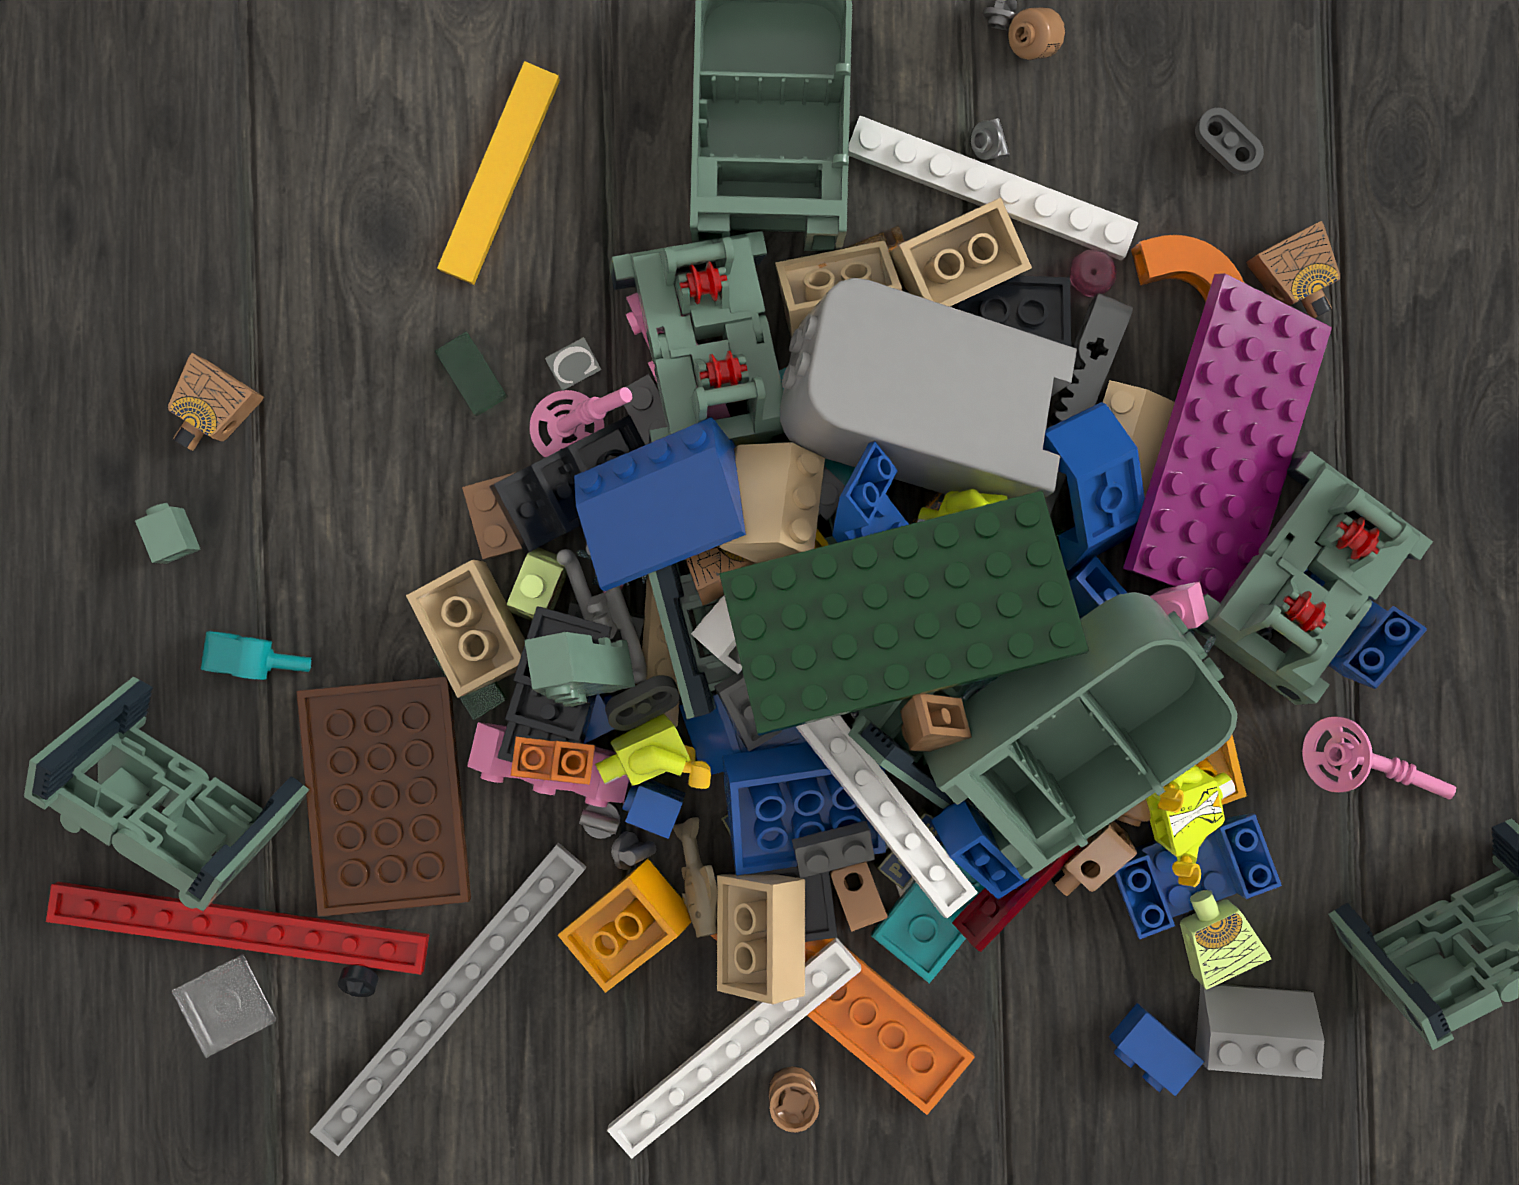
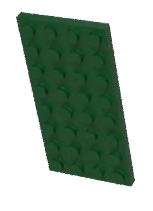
[719,490,1089,736]

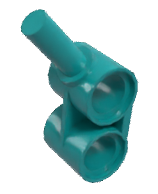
[201,631,311,680]

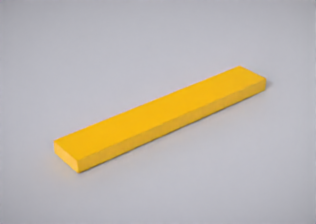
[437,61,560,285]

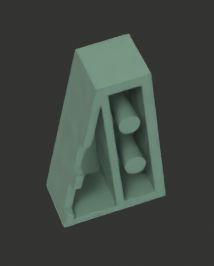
[524,632,635,707]

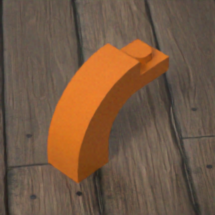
[1131,235,1244,302]

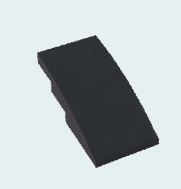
[489,415,645,554]
[497,606,612,762]

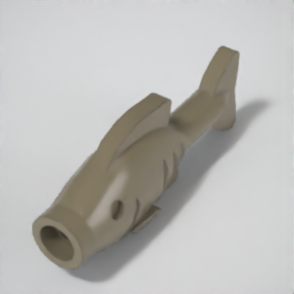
[673,817,717,938]

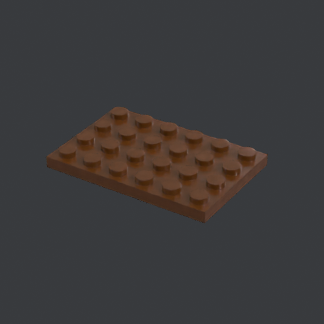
[297,676,471,917]

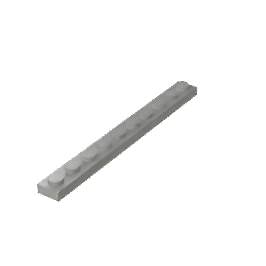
[310,843,586,1156]

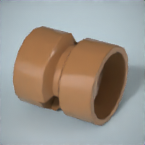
[769,1067,819,1133]

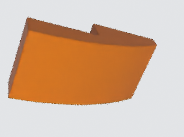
[510,737,595,785]

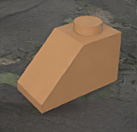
[900,694,972,752]

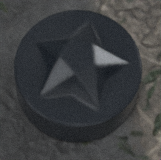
[338,965,379,997]

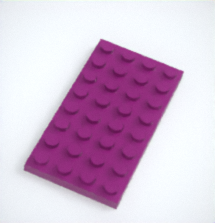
[1123,273,1332,603]

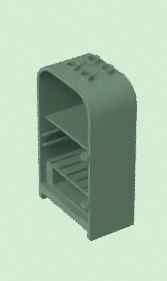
[690,0,852,251]
[922,592,1238,879]

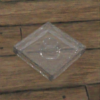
[172,954,276,1058]

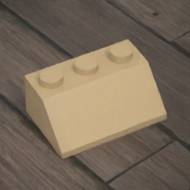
[889,198,1032,307]
[775,240,902,338]
[1103,380,1175,496]
[719,443,825,563]
[406,560,525,698]
[717,874,805,1005]

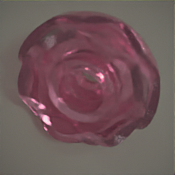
[1070,249,1117,297]

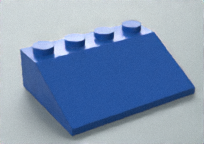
[574,417,746,592]
[722,743,886,876]

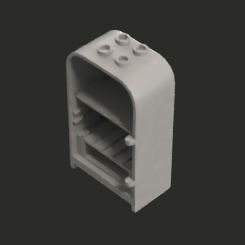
[780,278,1077,499]

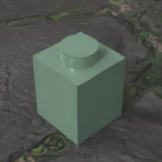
[135,503,201,564]

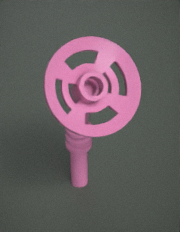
[530,387,632,458]
[1302,717,1456,800]

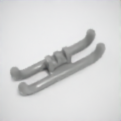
[557,545,647,693]

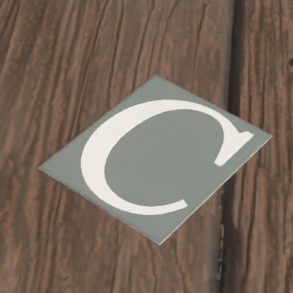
[545,337,602,391]

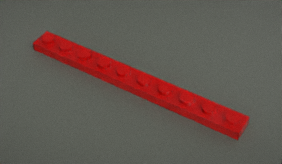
[46,882,429,975]

